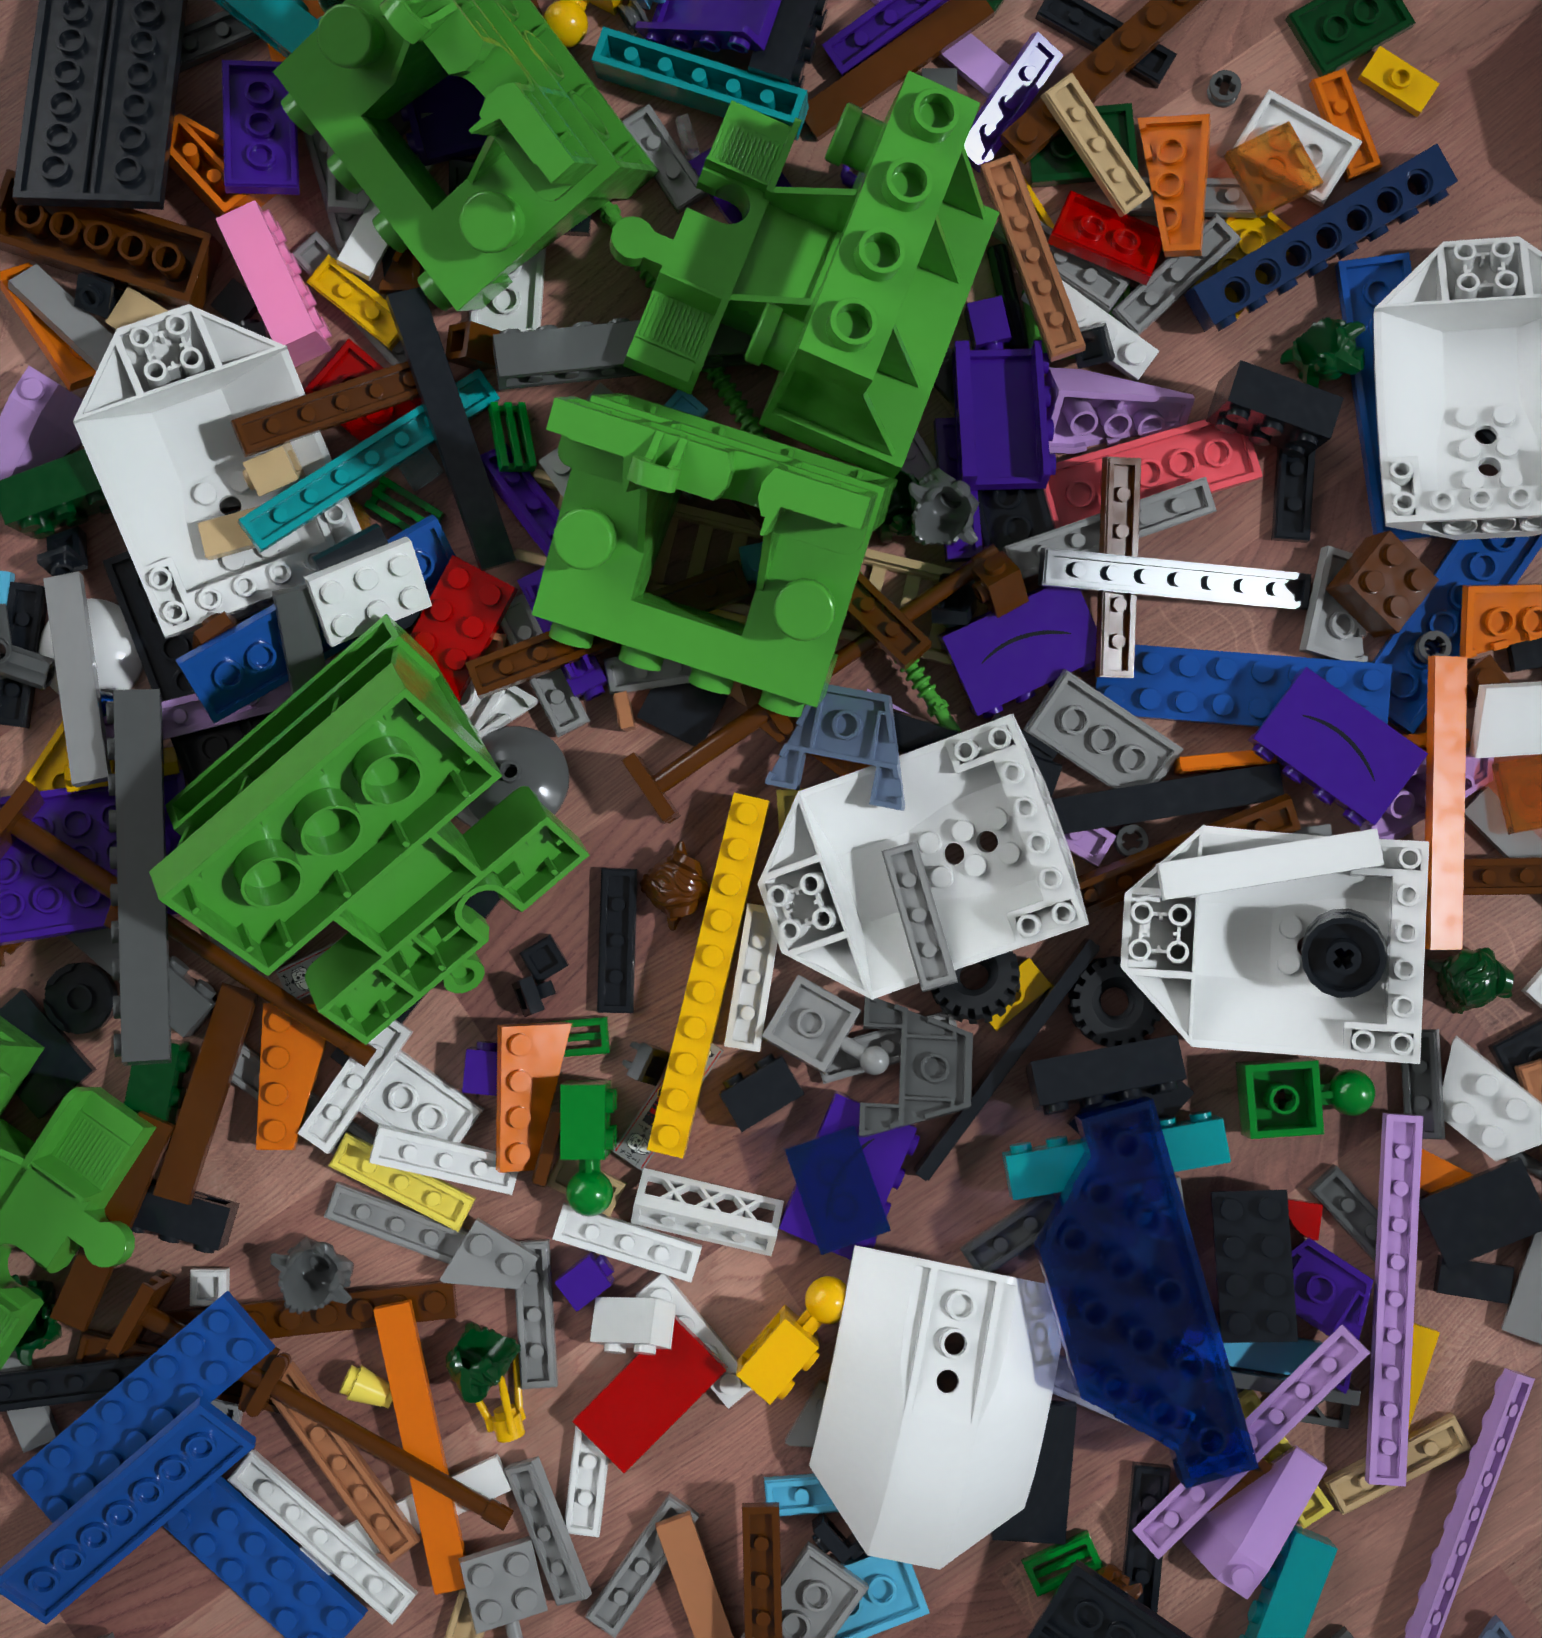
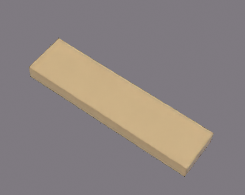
[1040,73,1152,218]
[1323,1412,1472,1515]

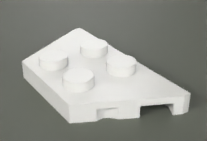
[459,680,539,739]
[1442,1035,1542,1162]

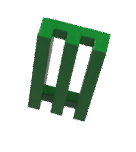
[488,402,537,472]
[364,475,445,530]
[536,1017,611,1057]
[1021,1530,1104,1597]

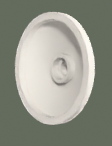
[38,598,144,704]

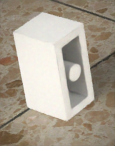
[590,1297,676,1355]

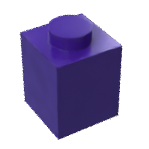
[964,295,1011,350]
[462,1041,497,1096]
[555,1252,615,1312]

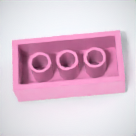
[215,200,332,367]

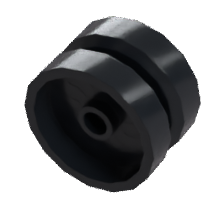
[1302,908,1386,998]

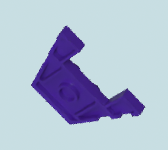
[1292,1238,1374,1394]

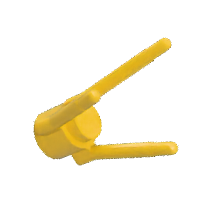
[475,1353,526,1443]

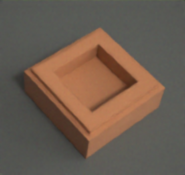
[613,691,636,732]

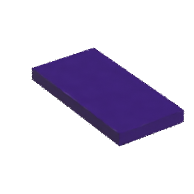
[222,60,300,195]

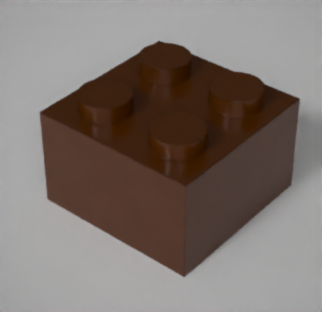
[1325,530,1439,638]

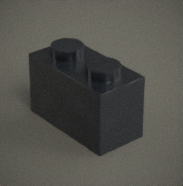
[719,1053,804,1132]

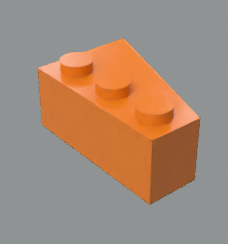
[169,113,277,217]

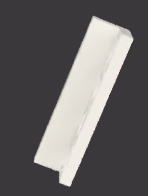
[631,1168,784,1256]

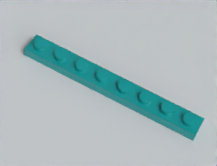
[238,369,500,553]

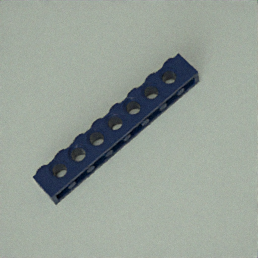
[1184,144,1458,332]

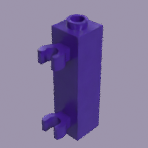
[517,567,608,701]

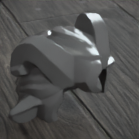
[908,468,979,545]
[270,1236,354,1314]

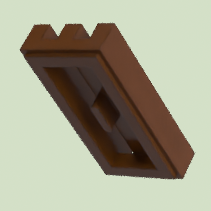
[531,1111,560,1188]

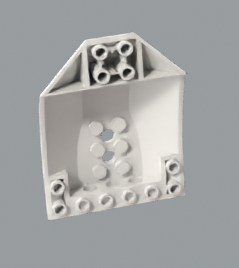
[1374,236,1542,540]
[73,304,362,639]
[757,714,1089,1000]
[1120,824,1429,1064]
[809,1245,1070,1570]

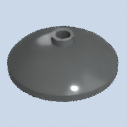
[468,726,569,820]

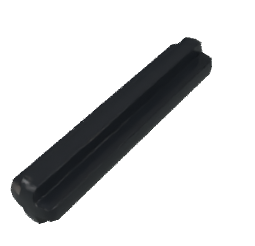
[987,244,1028,349]

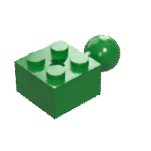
[1235,1057,1375,1139]
[560,1080,618,1217]

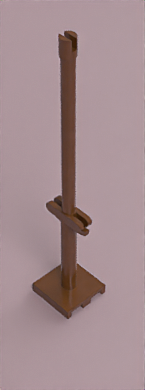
[621,543,999,824]
[0,779,377,1067]
[105,1270,514,1531]

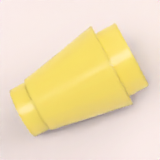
[339,1365,393,1409]

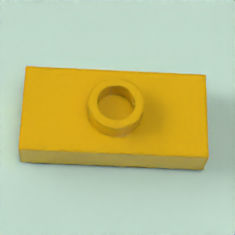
[1357,46,1440,117]
[989,957,1052,1031]

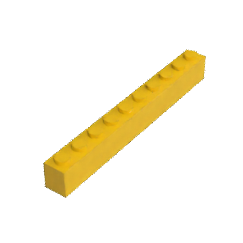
[647,792,770,1159]

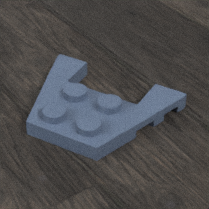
[765,684,905,811]

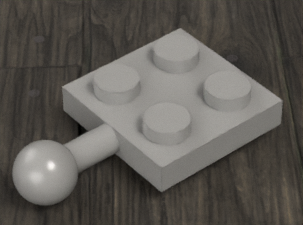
[762,974,889,1075]
[458,1536,548,1638]

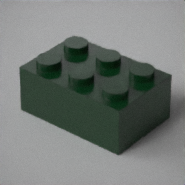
[0,449,112,539]

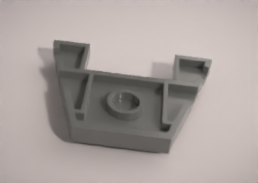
[859,996,973,1138]

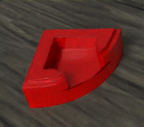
[1288,1198,1323,1241]

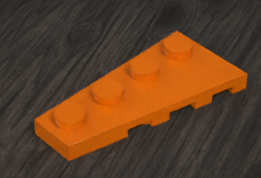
[1137,114,1211,257]
[0,262,96,392]
[1459,583,1542,659]
[256,1003,327,1150]
[496,1022,572,1173]

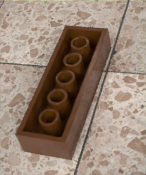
[0,169,223,310]

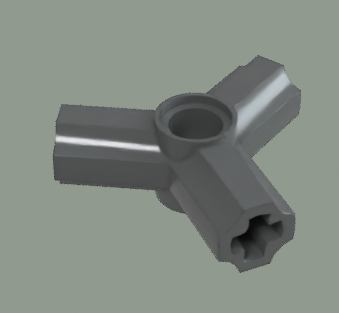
[0,604,56,691]

